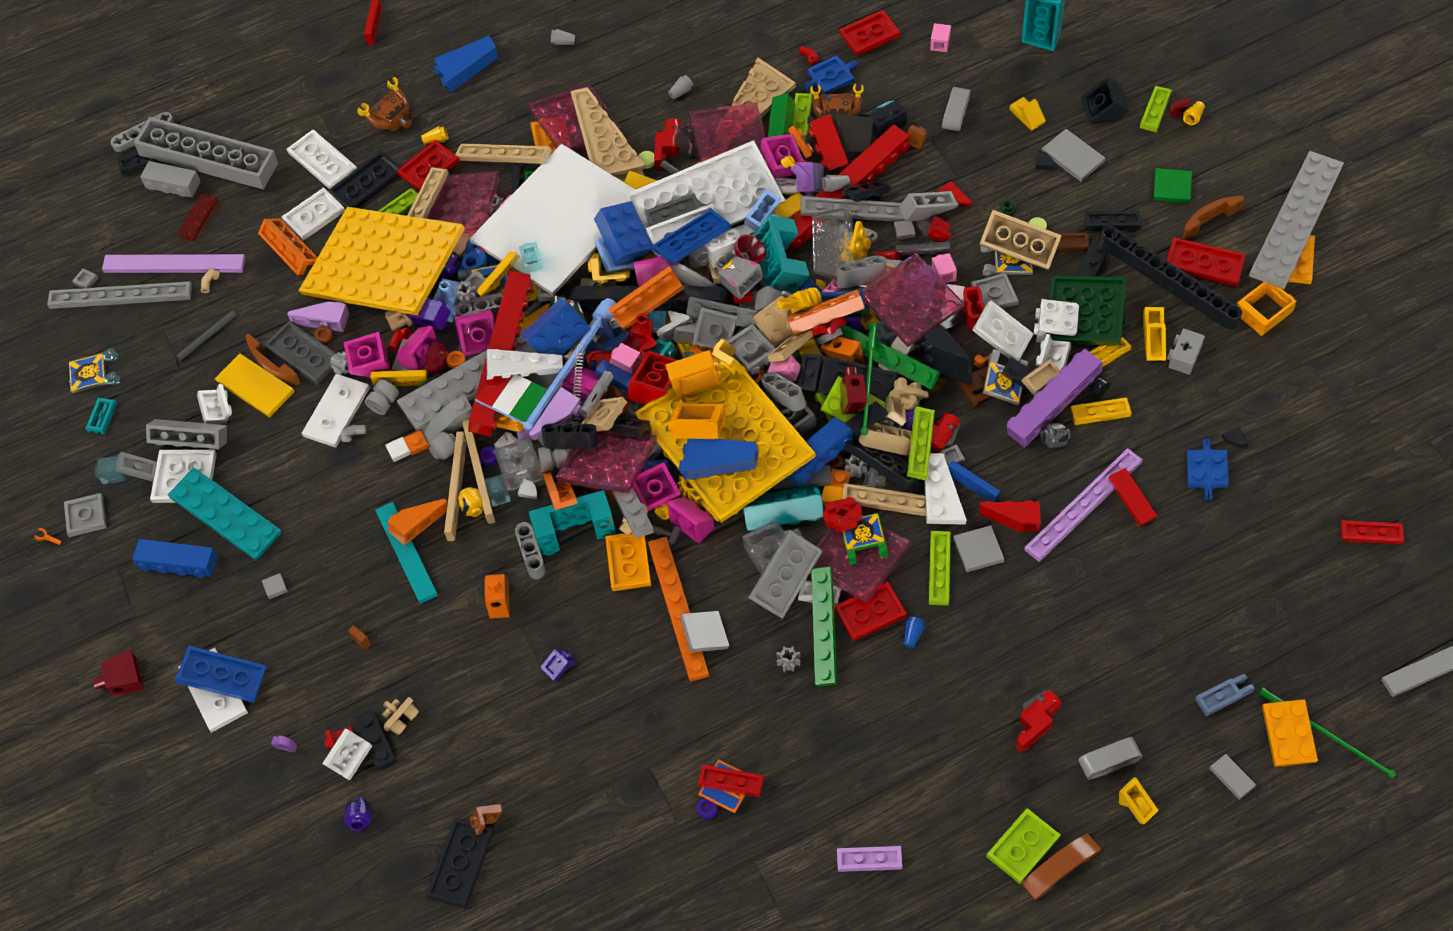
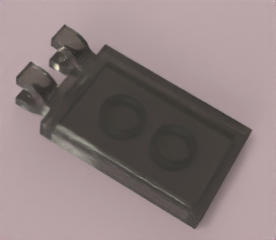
[805,112,874,153]

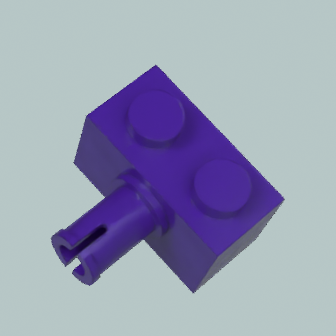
[404,297,451,330]

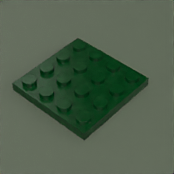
[1045,275,1127,345]

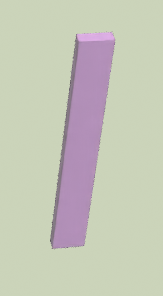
[102,254,245,273]
[1025,448,1143,562]

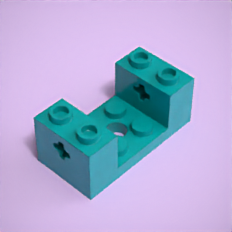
[754,215,809,294]
[529,490,616,556]

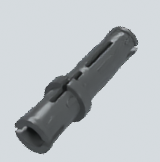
[895,241,951,256]

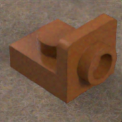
[470,804,502,835]

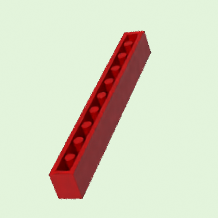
[786,125,910,254]
[468,270,533,436]

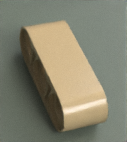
[859,423,912,455]

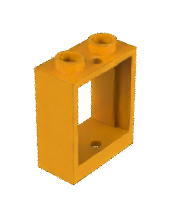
[1236,282,1297,336]
[666,350,722,399]
[669,404,725,439]

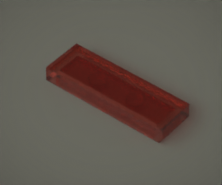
[177,193,218,241]

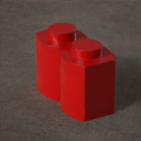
[962,286,985,331]

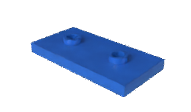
[652,209,731,265]
[175,646,267,703]

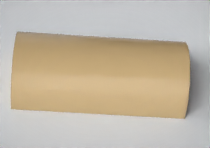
[979,210,1062,270]

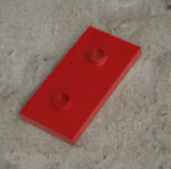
[1167,237,1246,287]

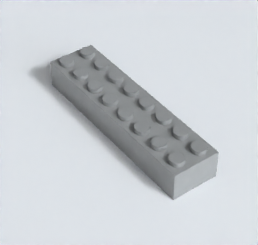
[134,117,278,190]

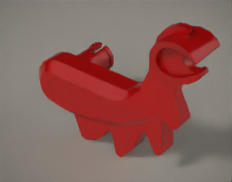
[586,313,658,371]

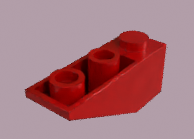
[979,500,1041,532]

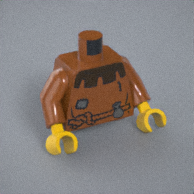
[357,77,412,131]
[810,84,864,133]

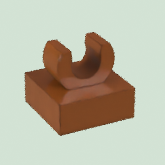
[908,125,927,150]

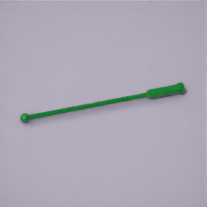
[861,323,878,435]
[1258,687,1396,778]

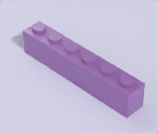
[1007,349,1102,448]

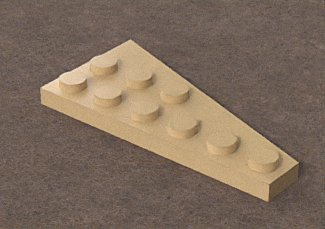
[713,57,796,149]
[571,87,646,176]

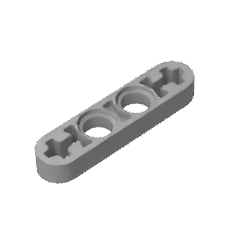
[111,112,174,152]

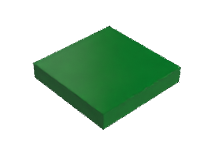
[1153,168,1192,204]

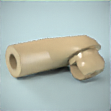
[201,268,220,293]

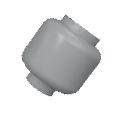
[429,432,456,460]

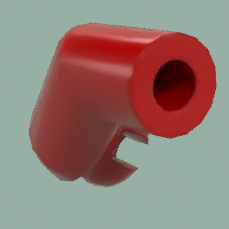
[799,46,819,65]
[872,251,900,260]
[388,327,412,351]

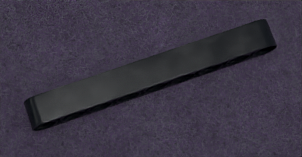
[1098,226,1242,329]
[569,286,728,311]

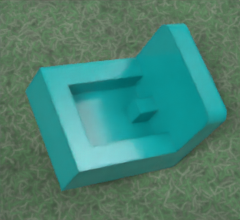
[652,338,678,359]

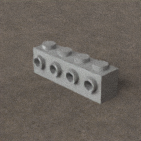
[146,419,227,450]

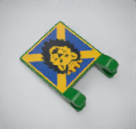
[842,513,888,565]

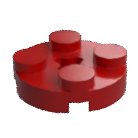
[810,316,847,336]
[823,497,863,532]

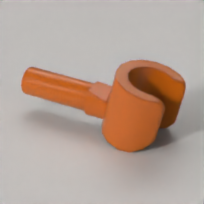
[973,354,989,369]
[34,528,62,545]

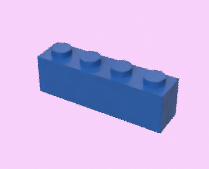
[786,417,853,488]
[132,539,218,578]

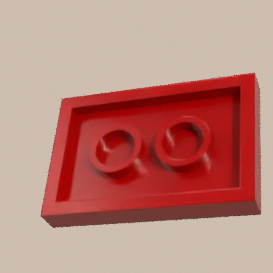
[839,10,900,56]
[397,140,459,191]
[835,582,907,642]

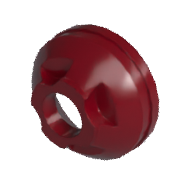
[734,234,766,264]
[426,340,449,373]

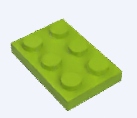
[820,376,886,425]
[986,808,1061,884]

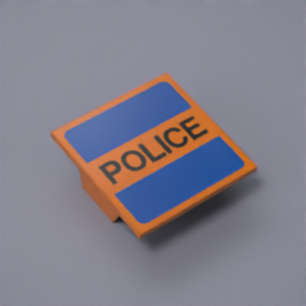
[698,759,745,813]

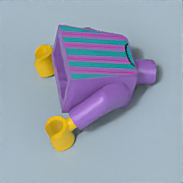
[781,156,825,197]

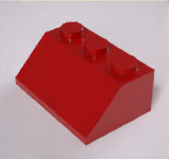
[627,351,678,404]

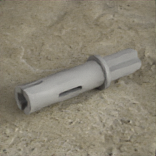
[579,371,614,418]

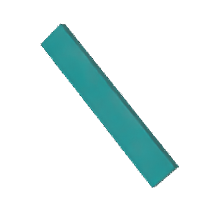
[375,502,438,604]

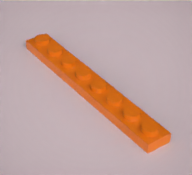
[648,537,709,682]

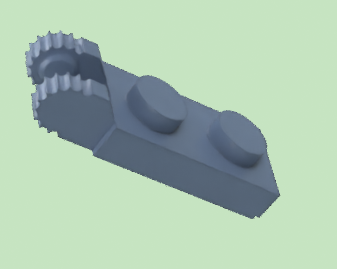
[1195,674,1255,716]

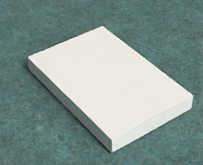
[282,188,345,241]
[973,300,1034,361]

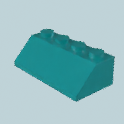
[742,486,823,532]

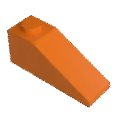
[388,499,447,546]

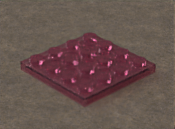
[528,83,622,151]
[689,102,766,163]
[427,171,500,234]
[863,253,965,347]
[556,430,657,493]
[810,514,912,603]

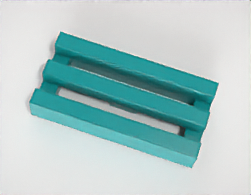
[85,398,117,435]

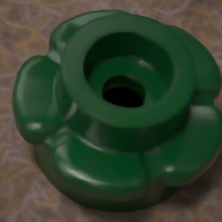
[999,200,1017,216]

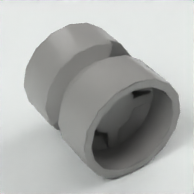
[365,380,399,415]
[538,447,569,472]

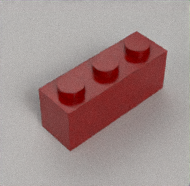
[808,114,849,174]

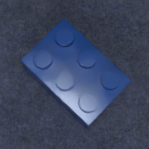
[594,201,653,266]
[521,297,591,355]

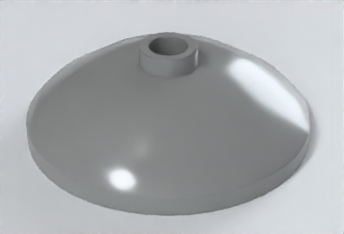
[671,262,718,287]

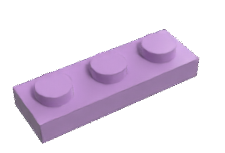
[837,846,902,872]

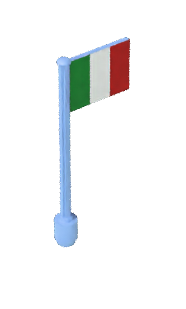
[475,298,617,430]

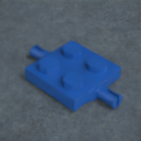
[804,55,858,94]
[1187,439,1229,500]

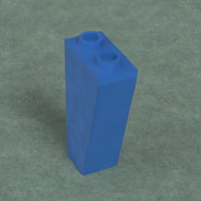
[433,36,498,92]
[679,439,759,480]

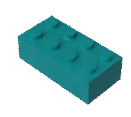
[1021,0,1065,51]

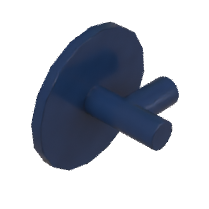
[595,319,631,351]

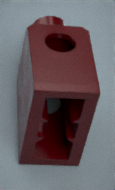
[840,367,867,415]
[92,649,144,696]

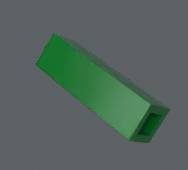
[768,93,795,137]

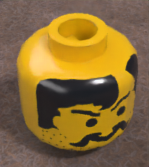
[457,487,483,517]

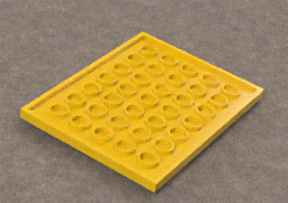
[298,207,465,315]
[635,356,816,523]

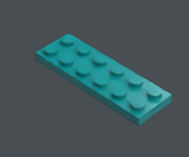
[168,467,282,561]

